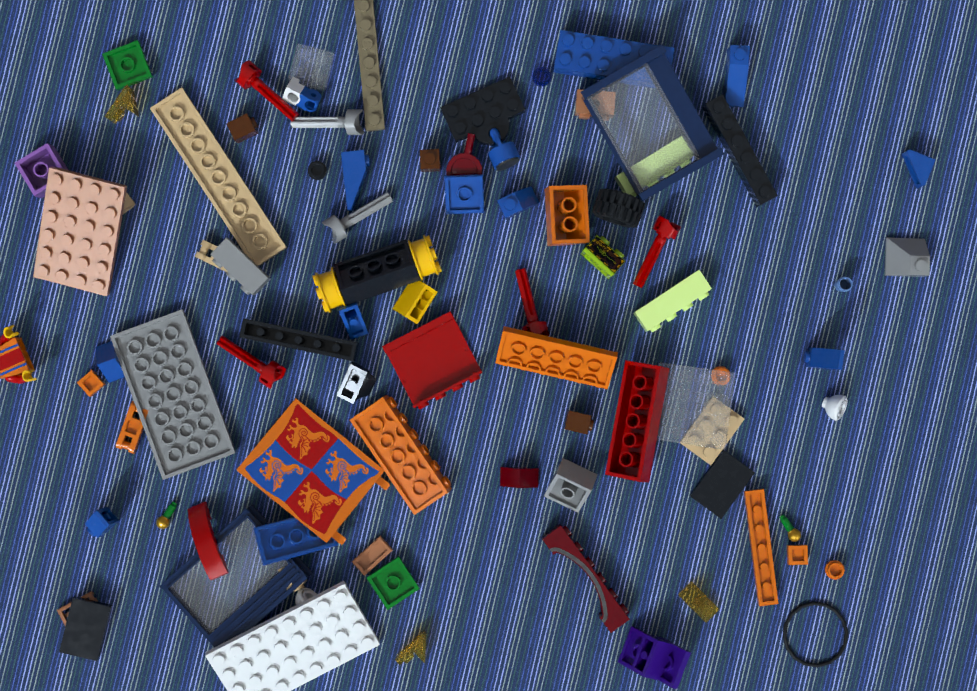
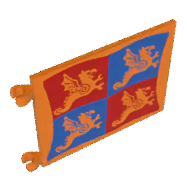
[237,398,390,545]

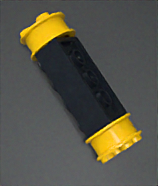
[312,235,442,313]

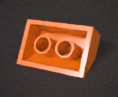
[545,185,590,246]

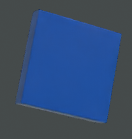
[444,174,484,214]

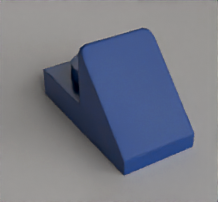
[338,302,368,340]

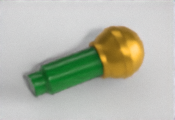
[156,501,177,529]
[779,514,801,542]

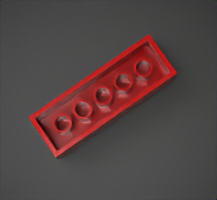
[605,360,670,483]

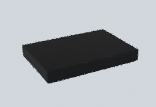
[690,450,755,519]
[59,596,112,661]

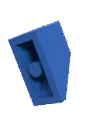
[497,186,539,220]
[85,507,120,538]

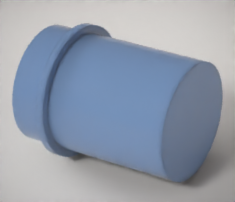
[834,276,853,292]

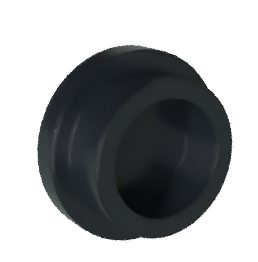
[308,161,327,180]

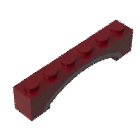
[542,524,630,633]

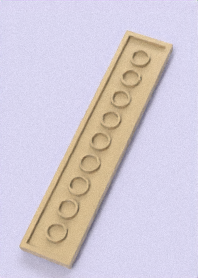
[150,87,287,266]

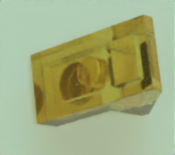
[104,85,139,124]
[678,581,720,623]
[395,630,427,665]

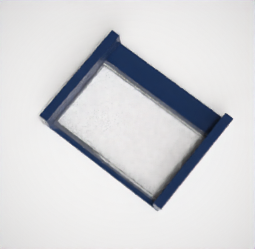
[581,44,724,201]
[159,504,313,647]

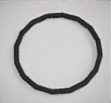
[782,601,848,668]

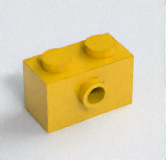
[392,281,437,324]

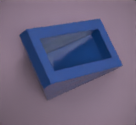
[902,150,935,189]
[96,341,125,383]

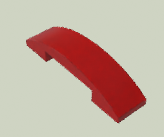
[188,502,229,580]

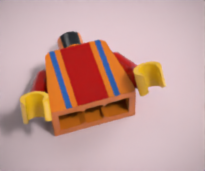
[0,325,37,384]

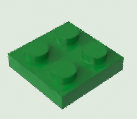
[102,40,153,91]
[367,556,420,610]

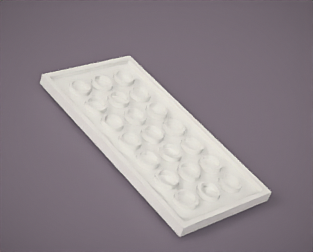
[205,581,380,691]

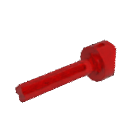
[234,60,299,122]
[633,216,681,288]
[515,268,549,336]
[217,336,286,389]

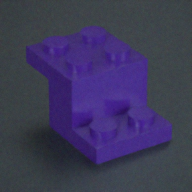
[618,626,691,689]

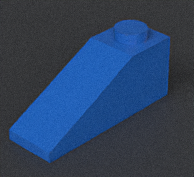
[725,45,750,108]
[341,150,370,212]
[804,348,845,370]

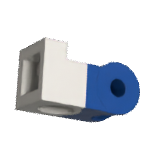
[282,77,322,112]

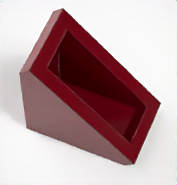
[500,467,539,488]

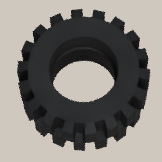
[592,189,645,228]

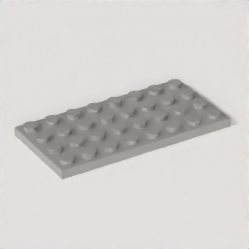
[110,309,236,480]

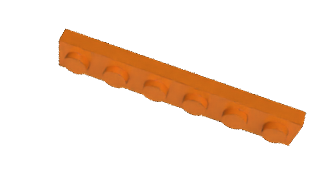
[744,488,779,606]

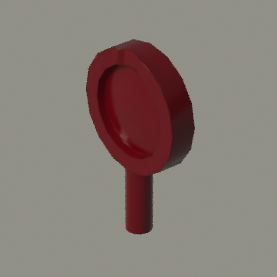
[446,133,482,175]

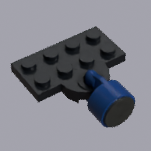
[440,77,526,171]

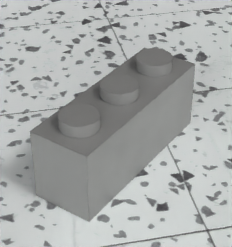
[210,238,271,295]

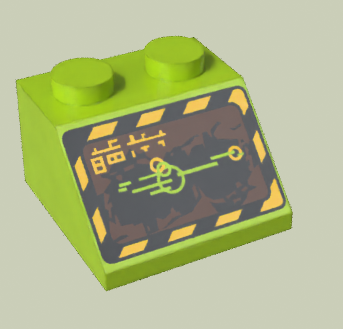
[580,235,625,279]

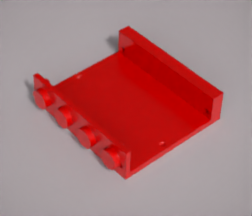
[382,311,482,410]

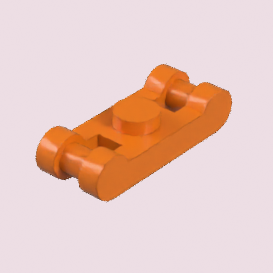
[116,401,149,454]

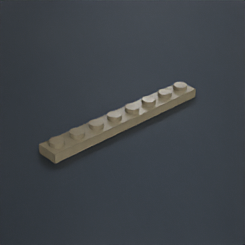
[354,0,385,132]

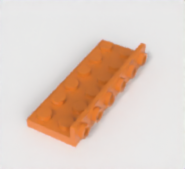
[495,326,618,389]
[350,395,452,515]

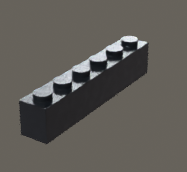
[702,94,778,207]
[239,318,359,361]

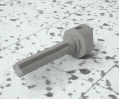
[290,109,364,135]
[322,192,393,244]

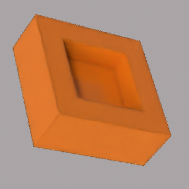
[77,370,106,397]
[787,544,808,565]

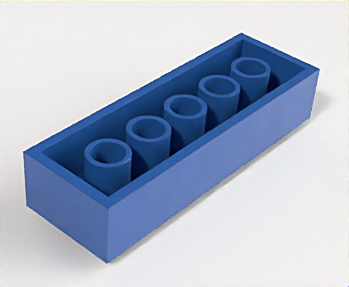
[553,30,674,89]

